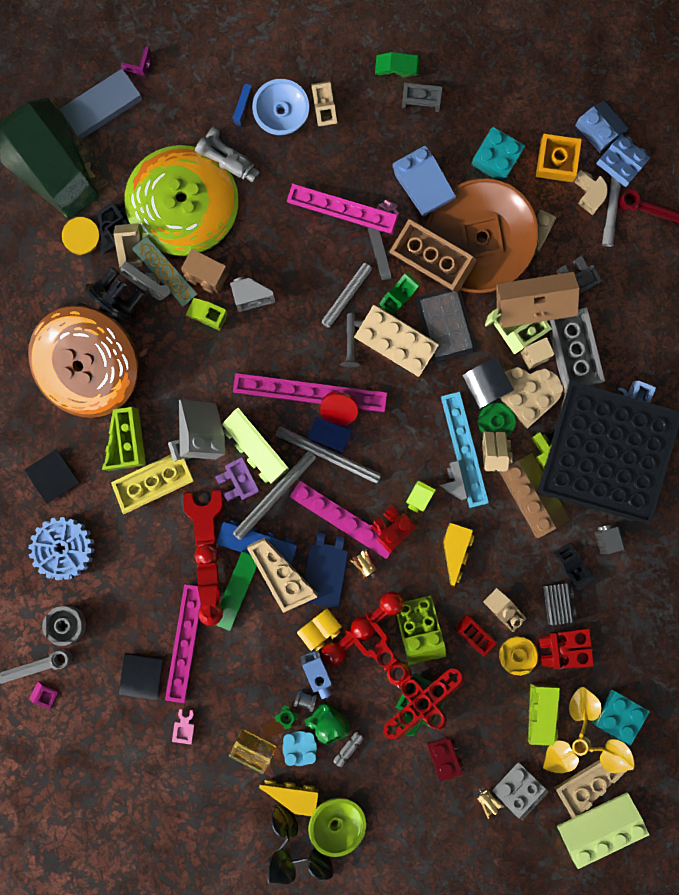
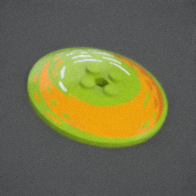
[125,145,238,256]

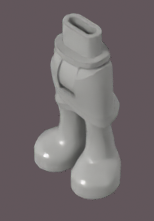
[195,126,260,182]

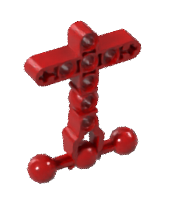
[321,591,465,740]

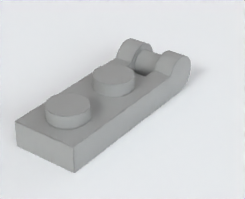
[118,261,170,300]

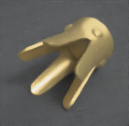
[350,549,377,578]
[476,789,504,819]

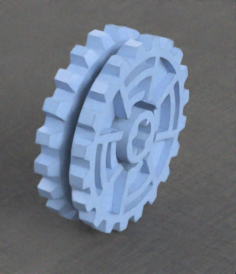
[29,517,95,580]

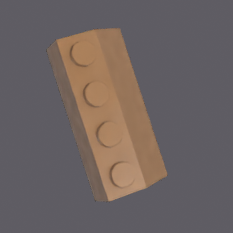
[499,453,570,538]

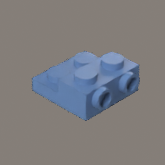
[596,134,650,187]

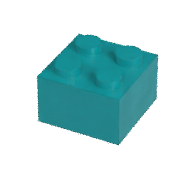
[471,127,525,182]
[592,690,650,746]

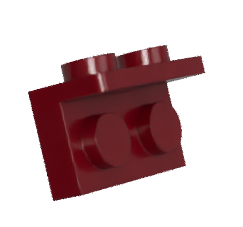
[427,736,465,782]

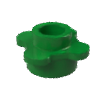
[275,706,298,729]

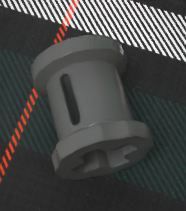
[294,689,317,712]

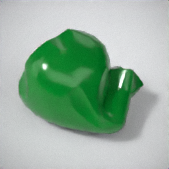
[304,703,350,745]

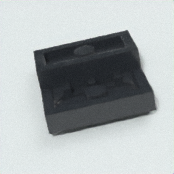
[462,356,514,409]
[25,449,79,503]
[119,653,164,700]

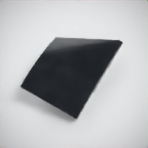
[98,199,130,254]

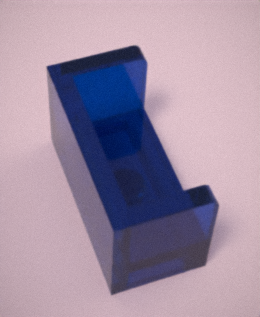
[307,417,352,453]

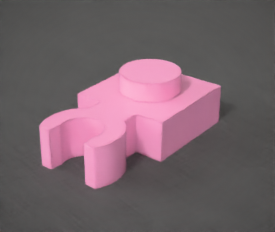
[172,708,195,744]

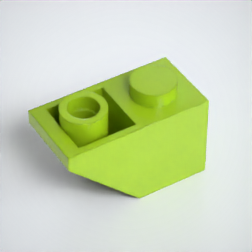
[186,298,228,331]

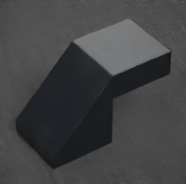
[554,543,595,590]

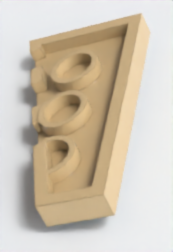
[247,538,318,613]
[554,760,626,818]

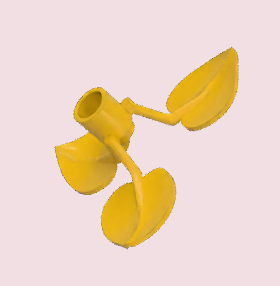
[543,687,635,773]

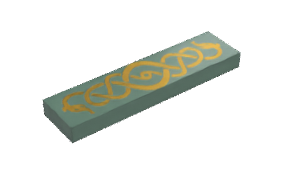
[132,236,197,306]

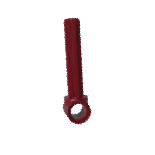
[618,190,679,223]

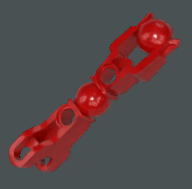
[183,489,224,626]

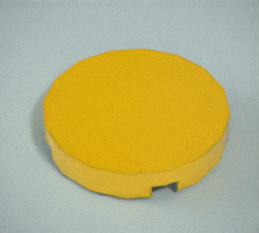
[62,217,100,255]
[499,636,538,676]

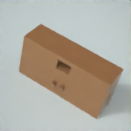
[496,272,579,328]

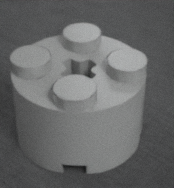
[42,606,86,646]

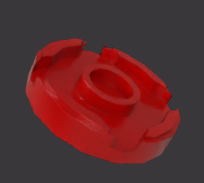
[320,391,358,426]

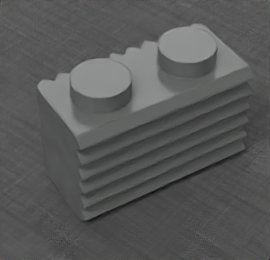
[594,524,626,554]
[543,583,576,625]

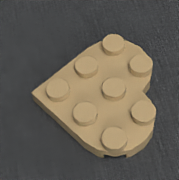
[500,367,563,428]

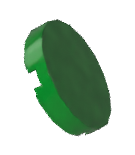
[477,403,516,437]

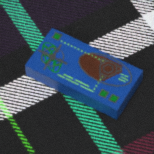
[233,83,253,126]

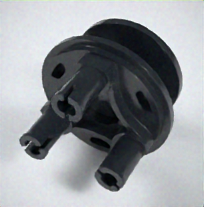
[77,266,146,323]

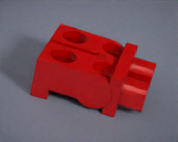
[539,628,594,669]

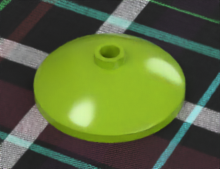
[308,798,366,857]

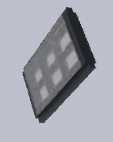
[415,288,477,363]

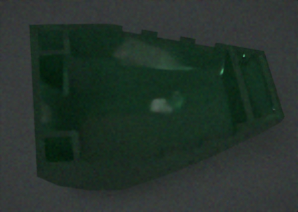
[0,98,99,219]

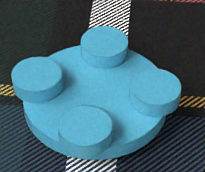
[283,731,317,766]

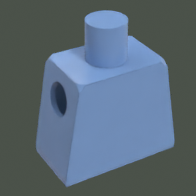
[301,650,332,699]

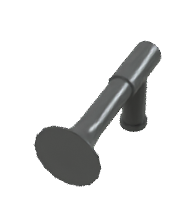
[340,313,364,367]

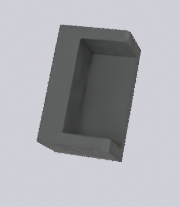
[402,83,442,112]

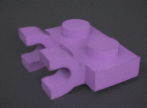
[215,457,259,502]

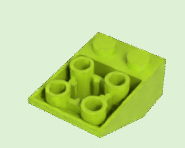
[396,595,446,665]

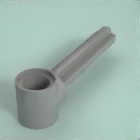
[0,649,73,684]

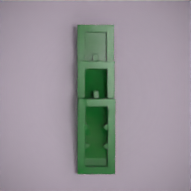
[216,550,257,631]

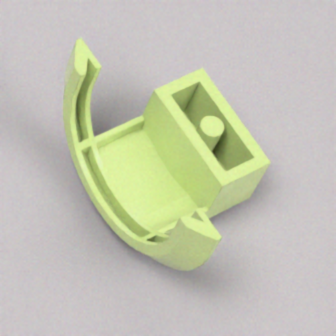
[485,308,552,354]

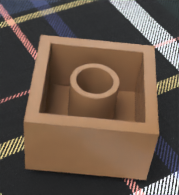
[181,249,229,294]

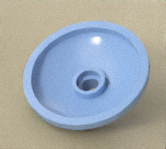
[252,79,309,135]

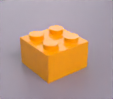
[535,134,581,182]

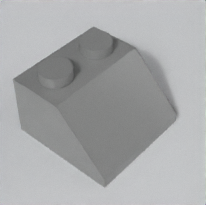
[230,277,275,312]

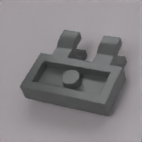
[556,256,602,294]

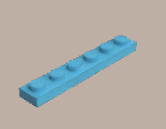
[441,392,489,508]

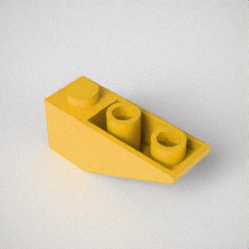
[443,523,474,586]
[259,779,318,816]

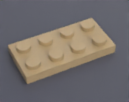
[354,304,439,377]

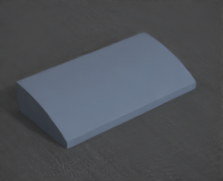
[60,69,143,140]

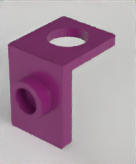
[121,46,152,77]

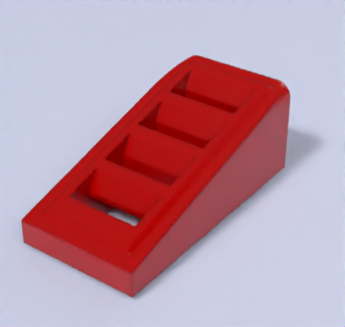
[454,615,497,657]

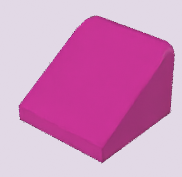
[30,682,59,709]

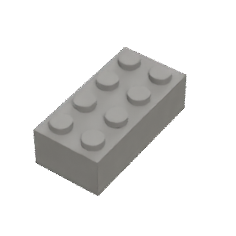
[547,307,605,393]

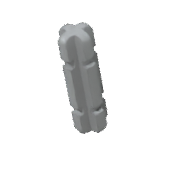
[334,732,364,767]

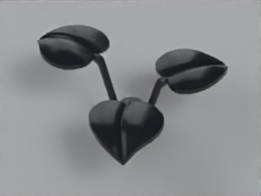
[268,805,334,885]

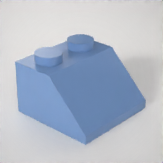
[575,101,628,153]

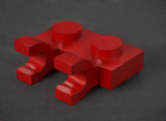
[371,505,417,553]

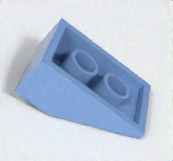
[393,145,456,216]

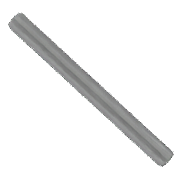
[275,426,381,483]
[233,451,316,540]

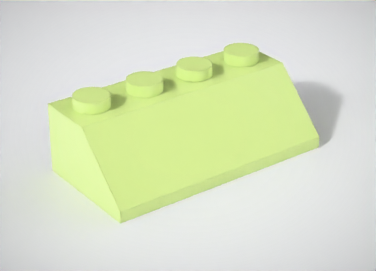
[222,408,289,484]
[557,792,649,869]

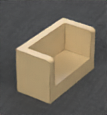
[114,224,143,267]
[521,337,554,370]

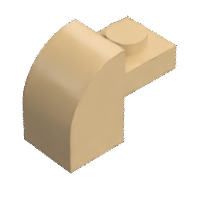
[311,81,337,126]
[574,170,607,215]

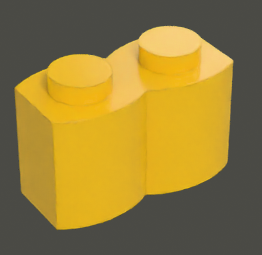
[297,608,342,651]

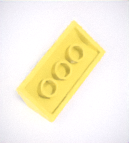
[111,454,194,514]

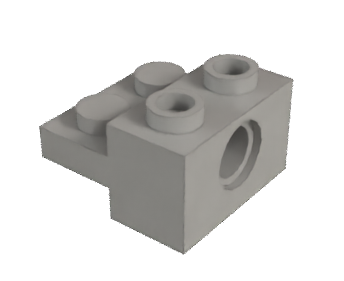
[492,762,549,820]

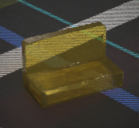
[228,729,276,774]

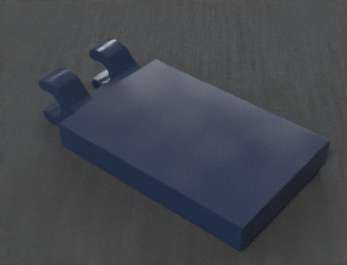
[304,532,348,608]

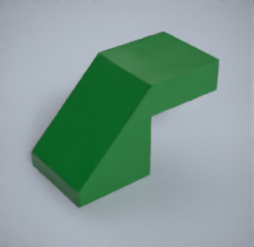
[375,52,420,78]
[379,271,422,316]

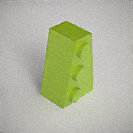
[102,407,146,471]
[528,683,560,746]

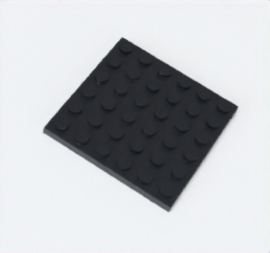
[537,380,679,525]

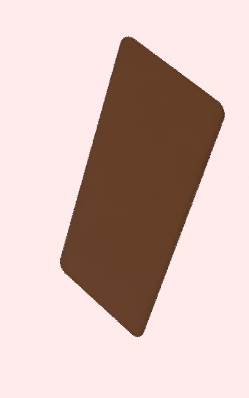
[261,710,300,739]

